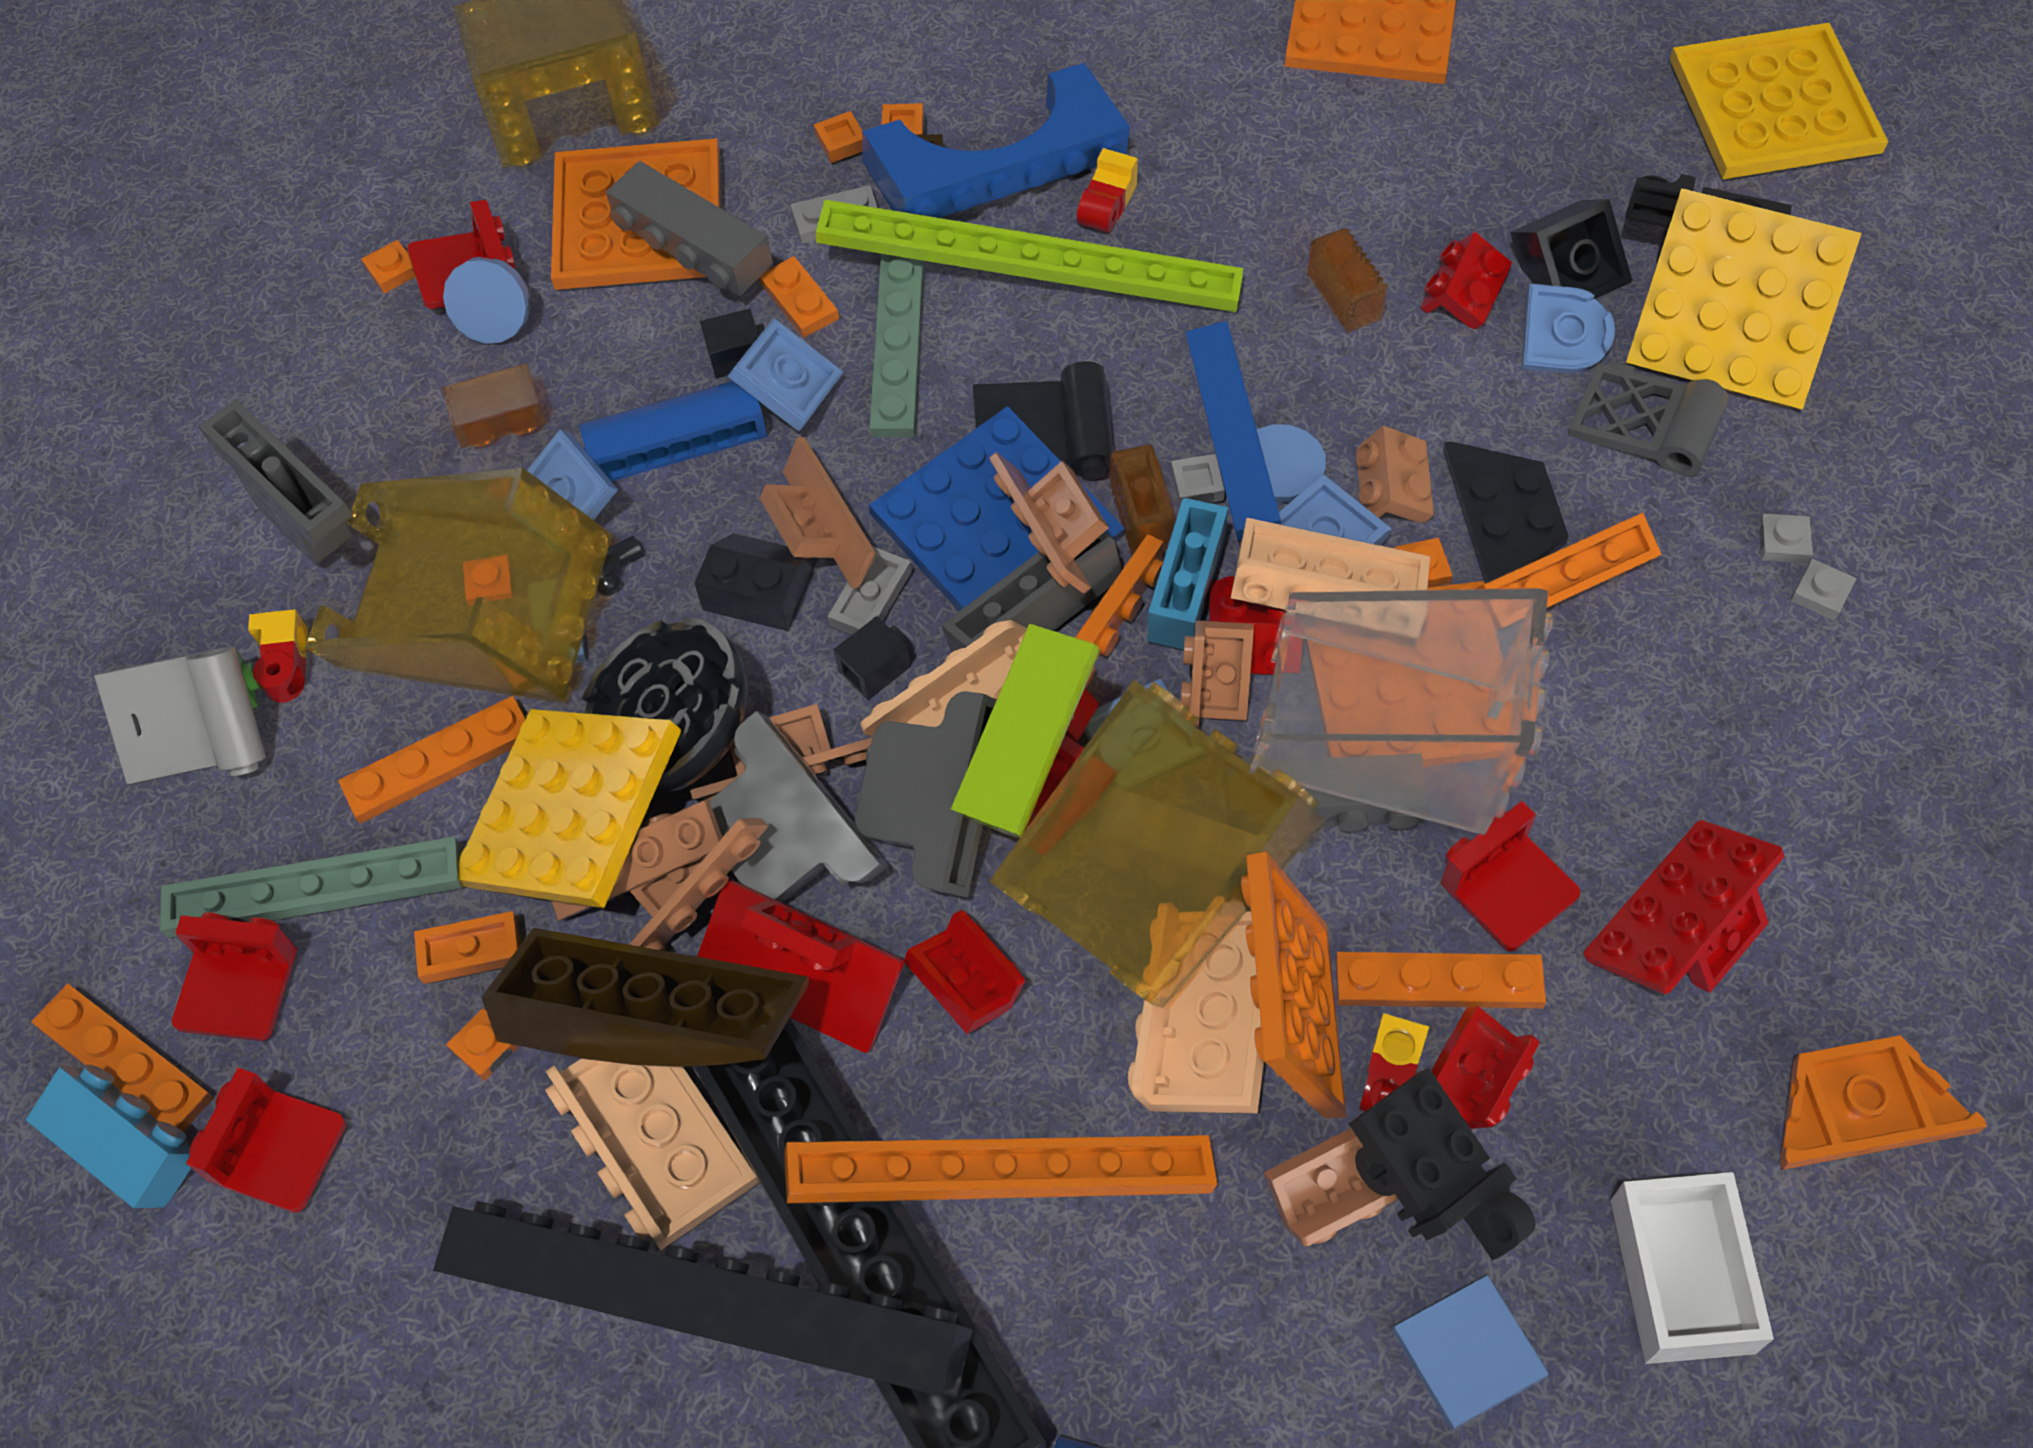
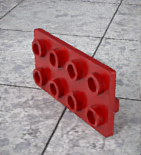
[1583,820,1785,994]
[697,880,904,1053]

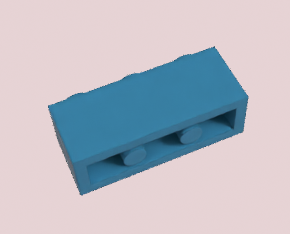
[1147,498,1228,650]
[26,1065,191,1209]

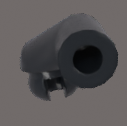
[588,535,643,595]

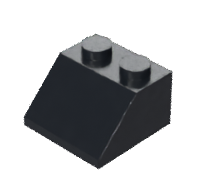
[1510,199,1633,298]
[694,533,818,632]

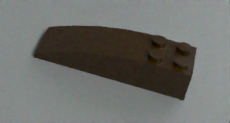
[481,928,809,1067]

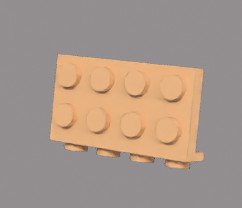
[1231,518,1430,638]
[860,620,1074,737]
[1128,904,1264,1113]
[545,1058,760,1250]

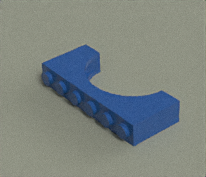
[862,63,1130,218]

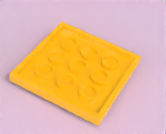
[1670,22,1888,180]
[1626,188,1862,410]
[459,709,682,908]

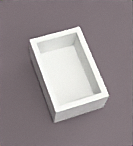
[1610,1172,1774,1364]

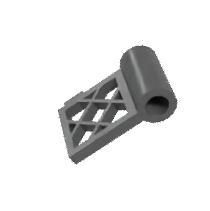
[1568,361,1729,477]

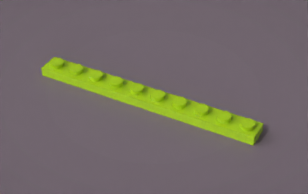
[816,199,1244,312]

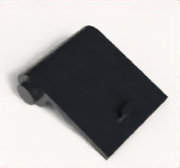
[973,361,1115,480]

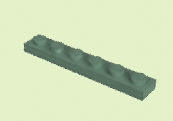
[870,254,924,437]
[160,837,462,938]

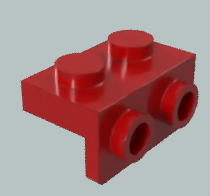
[1420,231,1513,329]
[903,910,1025,1034]
[1431,1006,1540,1129]

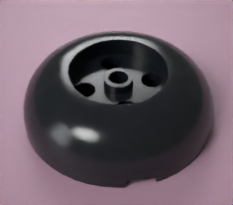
[582,617,748,797]

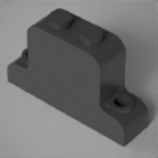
[198,399,353,565]
[855,691,997,898]
[710,711,889,902]

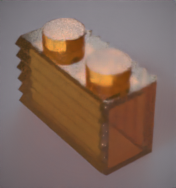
[1307,228,1388,333]
[441,363,546,448]
[1110,444,1176,555]

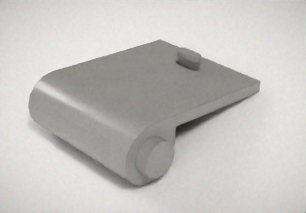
[94,646,266,784]

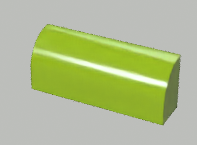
[951,624,1100,838]

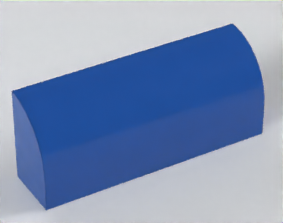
[579,381,767,481]

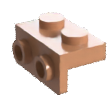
[1356,425,1434,523]
[1180,621,1254,726]
[1263,1128,1398,1246]

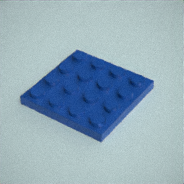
[869,406,1125,611]

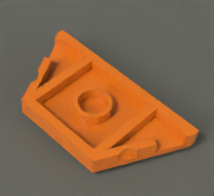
[1780,1035,1987,1170]

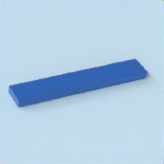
[1185,321,1282,540]

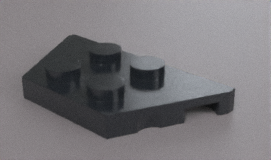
[1443,441,1569,583]

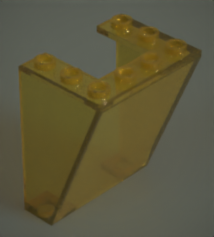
[454,0,659,168]
[305,468,612,702]
[990,680,1325,1008]

